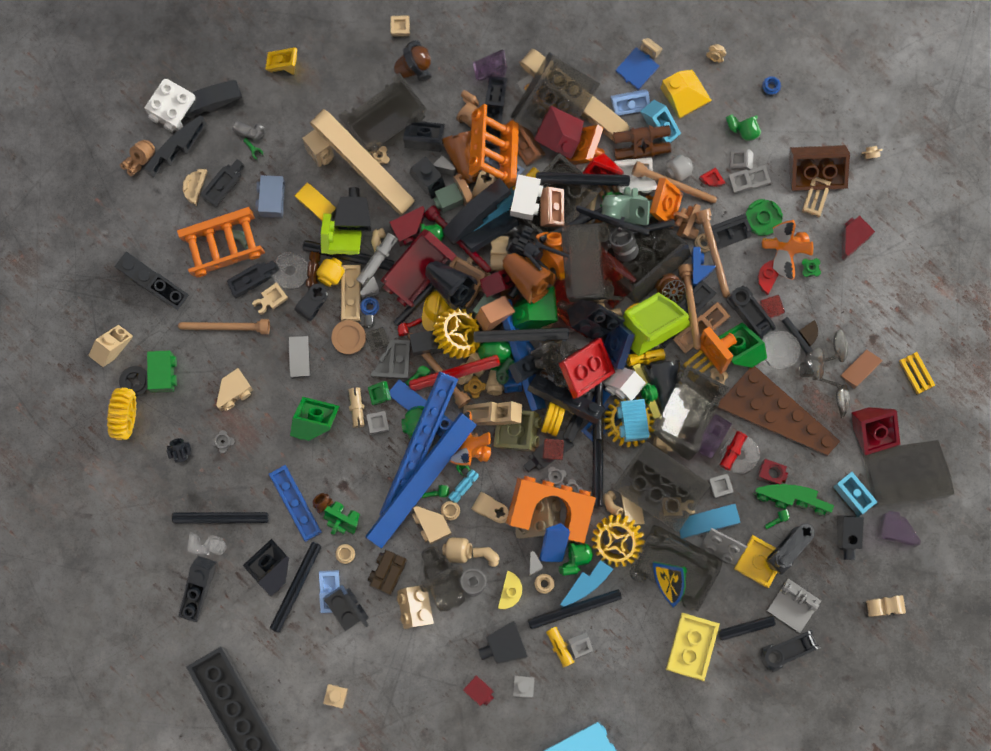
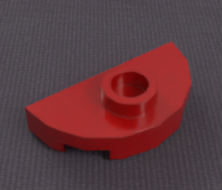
[757,260,779,295]

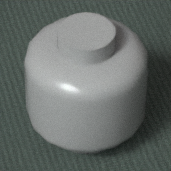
[665,155,693,182]

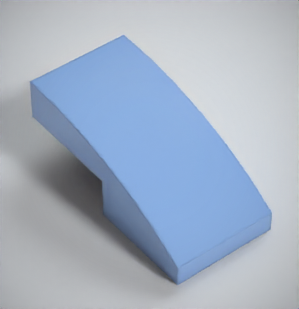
[319,570,340,613]

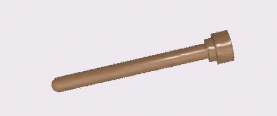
[631,161,717,203]
[695,208,730,298]
[678,264,701,350]
[178,319,270,334]
[408,333,471,408]

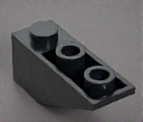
[178,556,217,623]

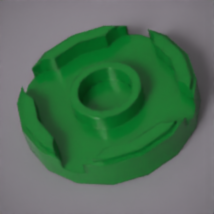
[745,199,783,236]

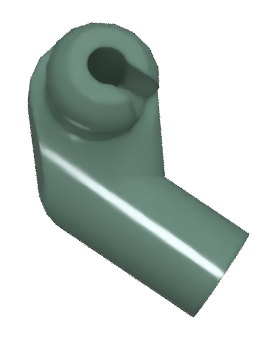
[224,229,248,249]

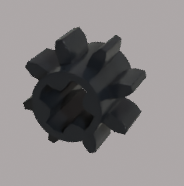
[167,438,191,462]

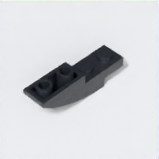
[115,252,189,311]

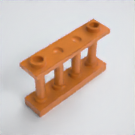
[469,104,519,189]
[177,207,265,277]

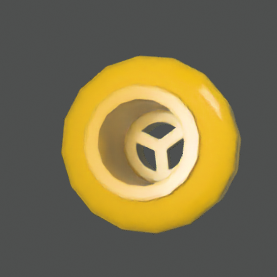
[316,257,345,287]

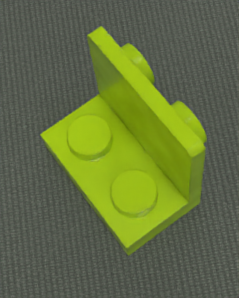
[321,214,362,255]

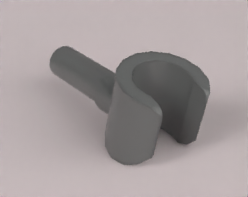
[360,315,375,328]

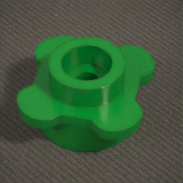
[801,258,821,277]
[641,383,658,404]

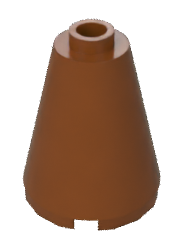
[442,131,480,184]
[503,253,556,304]

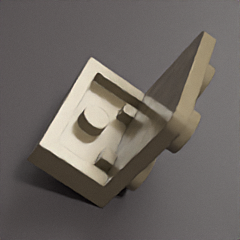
[515,496,562,539]

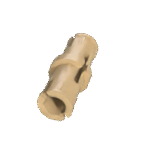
[348,388,365,428]

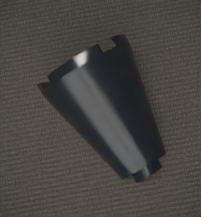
[425,261,478,310]
[642,360,680,413]

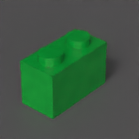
[147,350,177,393]

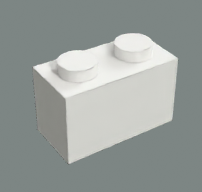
[510,175,543,220]
[603,367,646,400]

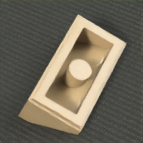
[619,486,645,526]

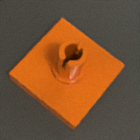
[565,125,605,165]
[645,178,683,228]
[700,326,737,374]

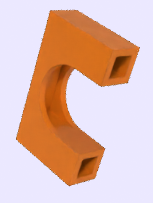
[506,475,596,543]

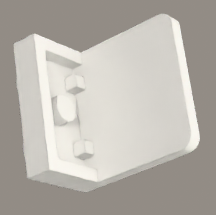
[145,79,195,132]
[614,158,657,194]

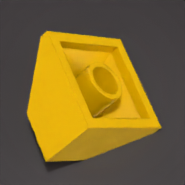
[660,70,711,119]

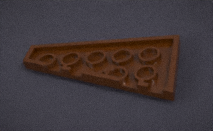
[715,366,840,456]

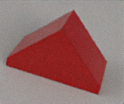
[583,153,624,187]

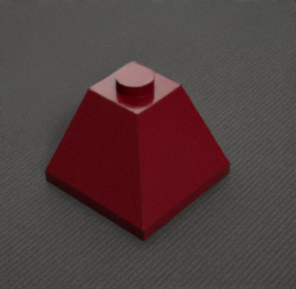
[534,105,584,159]
[851,407,901,455]

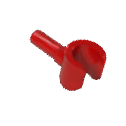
[397,318,422,337]

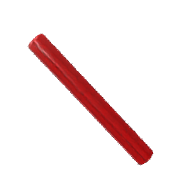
[409,355,500,391]

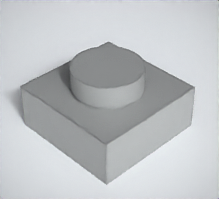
[366,411,389,435]
[708,474,733,498]
[568,632,593,658]
[513,676,534,698]

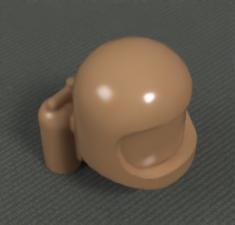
[456,90,480,128]
[120,140,156,176]

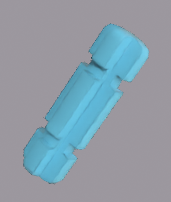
[448,469,479,503]

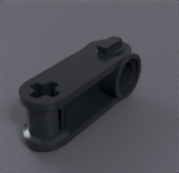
[727,286,776,340]
[766,523,815,575]
[761,630,821,672]

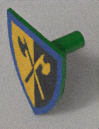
[653,562,687,608]

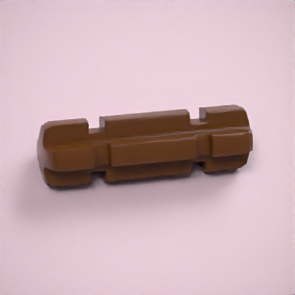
[306,252,320,288]

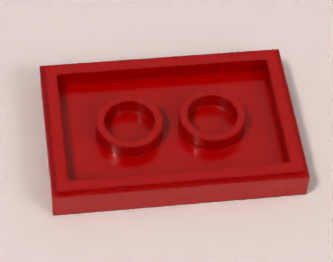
[558,338,615,399]

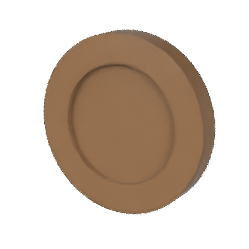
[331,320,366,355]

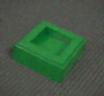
[368,381,391,406]

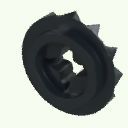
[119,366,148,397]

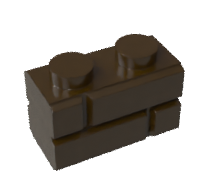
[367,549,408,596]

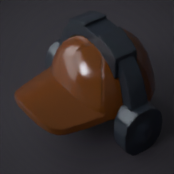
[394,40,432,81]

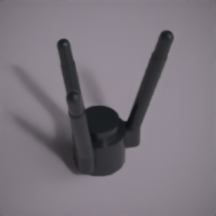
[523,241,569,280]

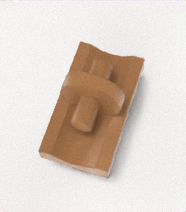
[673,204,702,240]

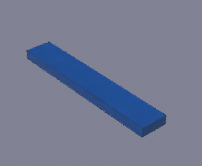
[502,299,547,411]

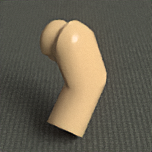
[371,228,386,252]

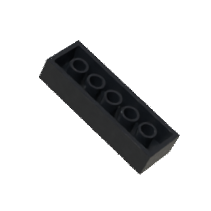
[186,646,281,751]

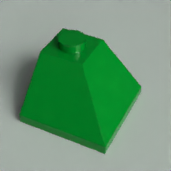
[512,286,558,329]
[718,322,767,368]
[290,397,340,441]

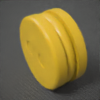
[541,402,565,436]

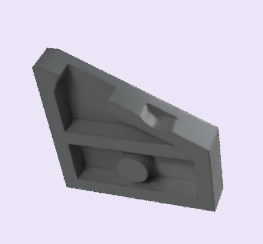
[371,339,411,379]

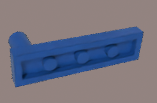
[389,379,453,437]

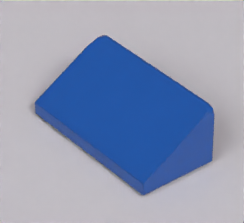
[539,523,570,562]

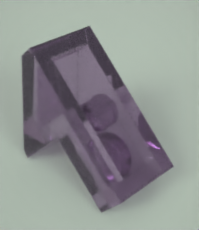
[473,49,508,81]

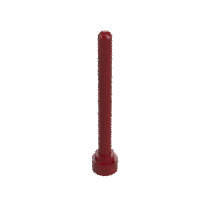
[424,205,492,273]

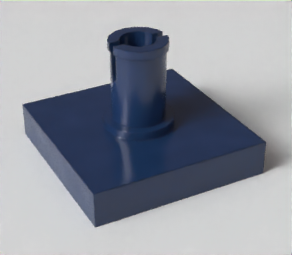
[603,323,635,370]

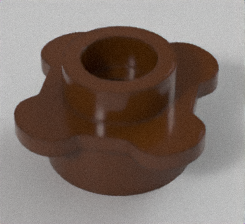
[313,493,333,513]

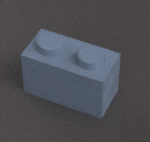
[255,175,285,218]

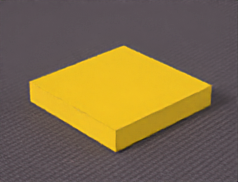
[734,535,777,588]

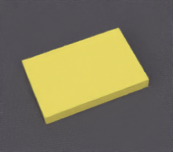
[666,613,720,681]

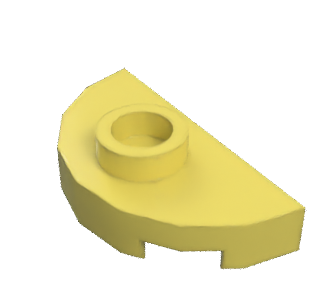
[498,571,522,609]

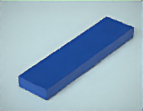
[269,465,322,542]

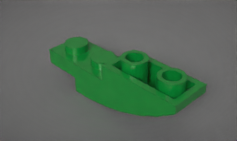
[753,484,834,516]

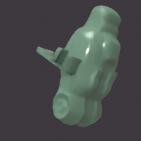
[601,187,653,232]

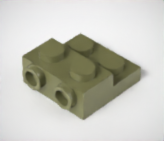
[493,410,542,452]

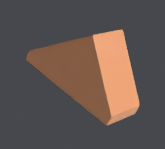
[476,296,515,331]

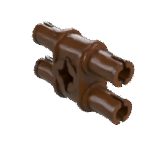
[613,125,671,160]

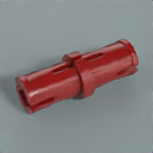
[719,431,748,471]

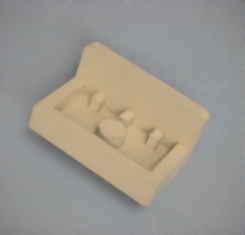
[397,585,434,629]

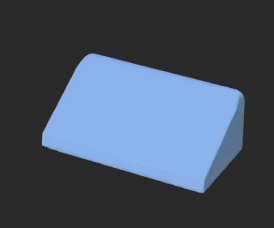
[610,89,650,116]

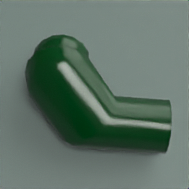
[496,357,515,384]

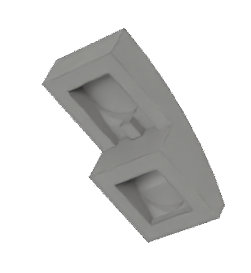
[729,165,772,193]
[289,336,310,377]

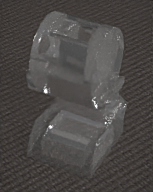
[188,532,227,556]

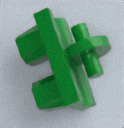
[323,501,360,536]

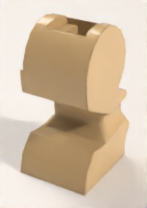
[490,236,509,272]
[866,595,906,617]

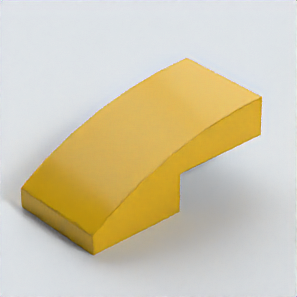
[294,182,336,221]

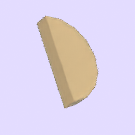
[183,169,208,206]

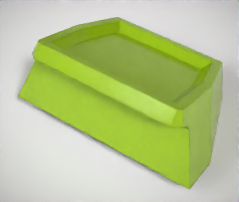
[623,293,690,356]

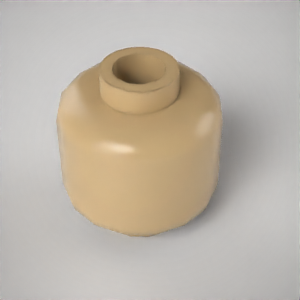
[442,537,472,563]

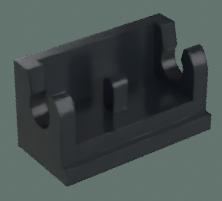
[711,214,752,249]

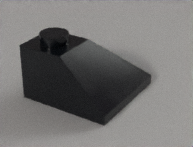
[243,539,289,596]

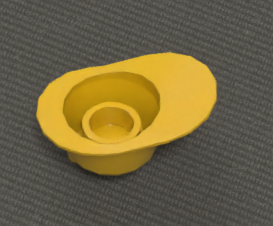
[422,290,454,331]

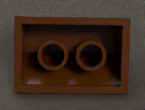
[789,145,850,191]

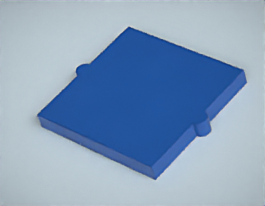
[615,47,659,90]

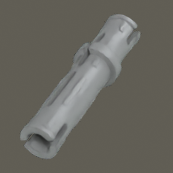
[356,233,398,286]

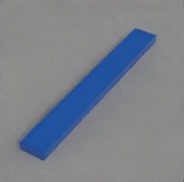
[379,371,458,516]
[365,412,477,549]

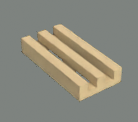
[802,177,831,218]

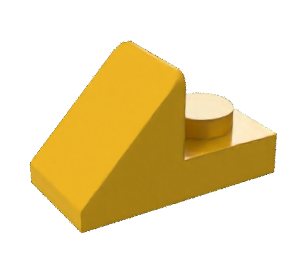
[265,47,297,75]

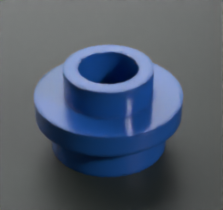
[762,77,781,95]
[360,297,379,315]

